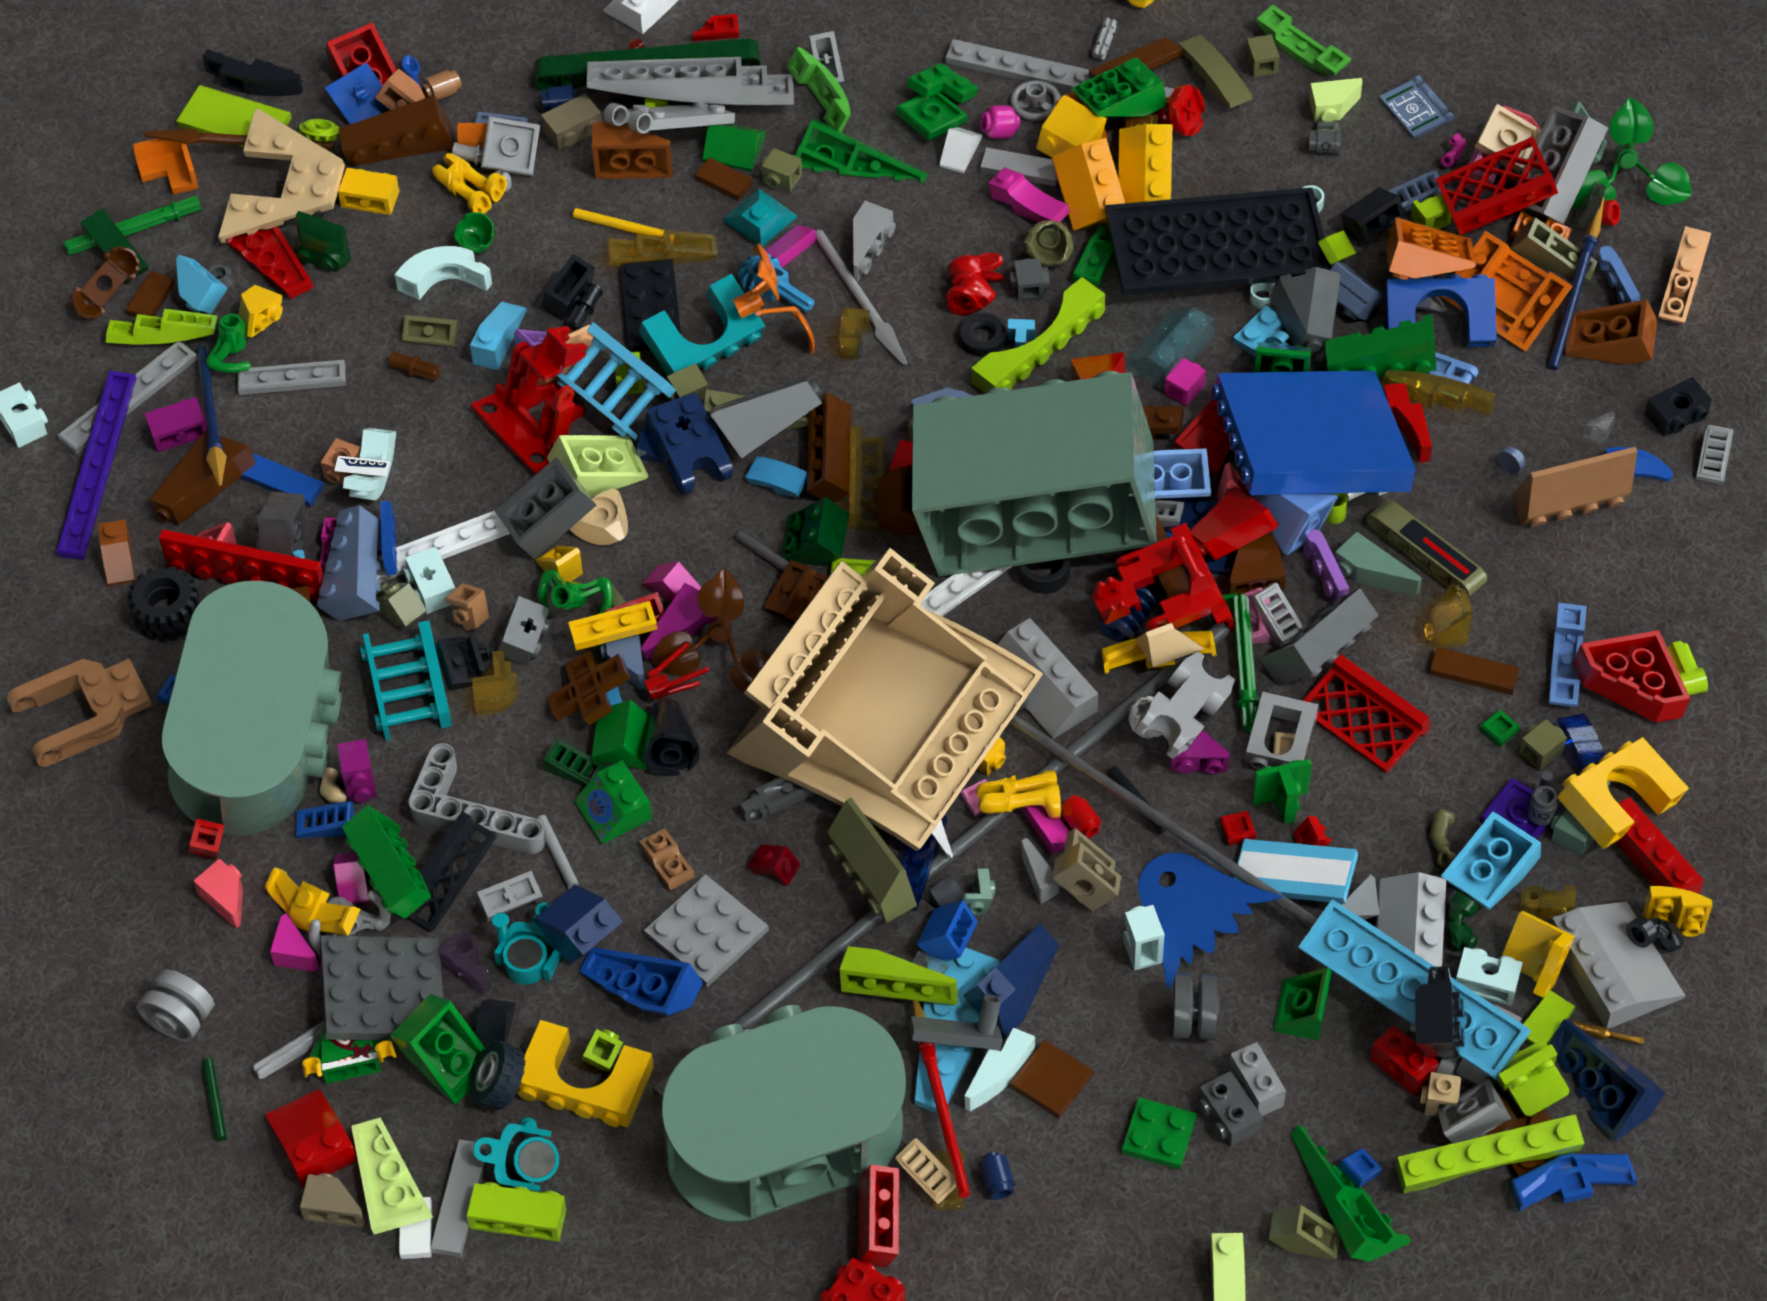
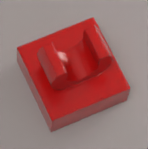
[1293,816,1332,846]

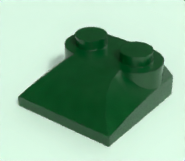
[293,211,351,272]

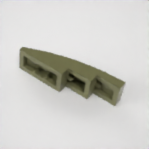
[1178,35,1253,108]

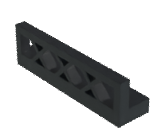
[408,811,497,932]

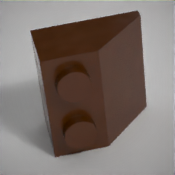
[878,466,922,534]

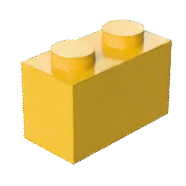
[338,168,400,215]

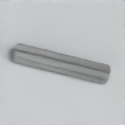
[252,1021,325,1079]

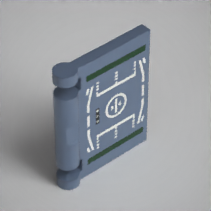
[1379,75,1455,139]

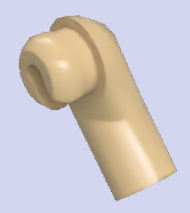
[320,767,347,804]

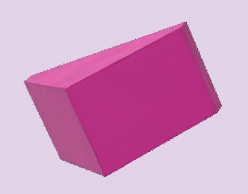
[642,561,701,602]
[333,852,369,904]
[270,913,319,972]

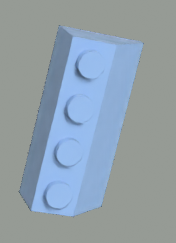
[1154,449,1211,499]

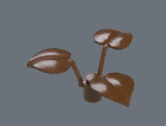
[652,568,770,692]

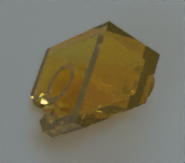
[1425,584,1473,649]

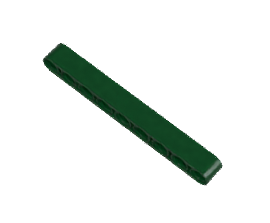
[534,38,761,90]

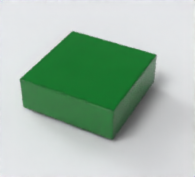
[1480,709,1521,748]

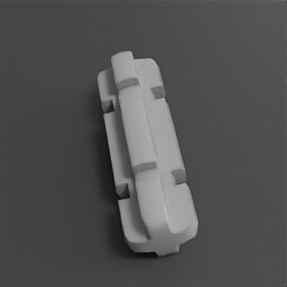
[1092,18,1117,61]

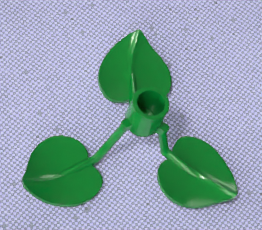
[1572,97,1692,212]

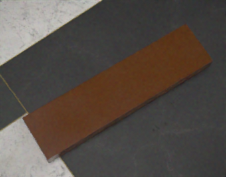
[1088,37,1183,79]

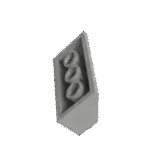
[1516,105,1608,224]
[997,618,1098,740]
[1376,872,1446,967]

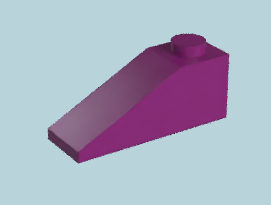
[641,583,714,662]

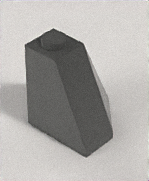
[1269,267,1340,354]

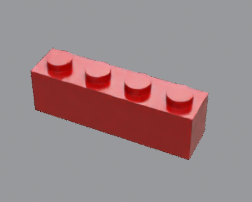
[1615,797,1704,894]

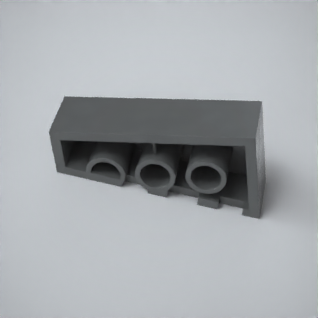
[1260,588,1379,687]

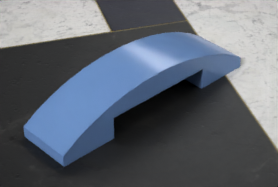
[1549,603,1587,707]

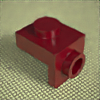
[748,844,800,886]

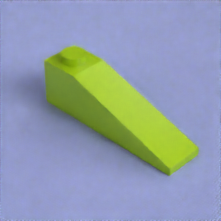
[840,946,958,1005]

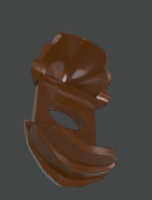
[72,247,140,319]

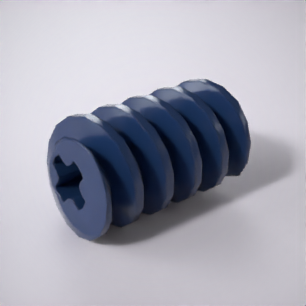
[1100,587,1157,642]

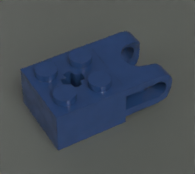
[644,392,733,495]

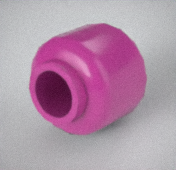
[980,105,1020,139]

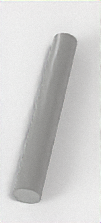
[536,815,579,889]

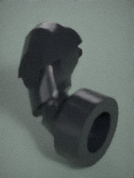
[1627,916,1684,952]

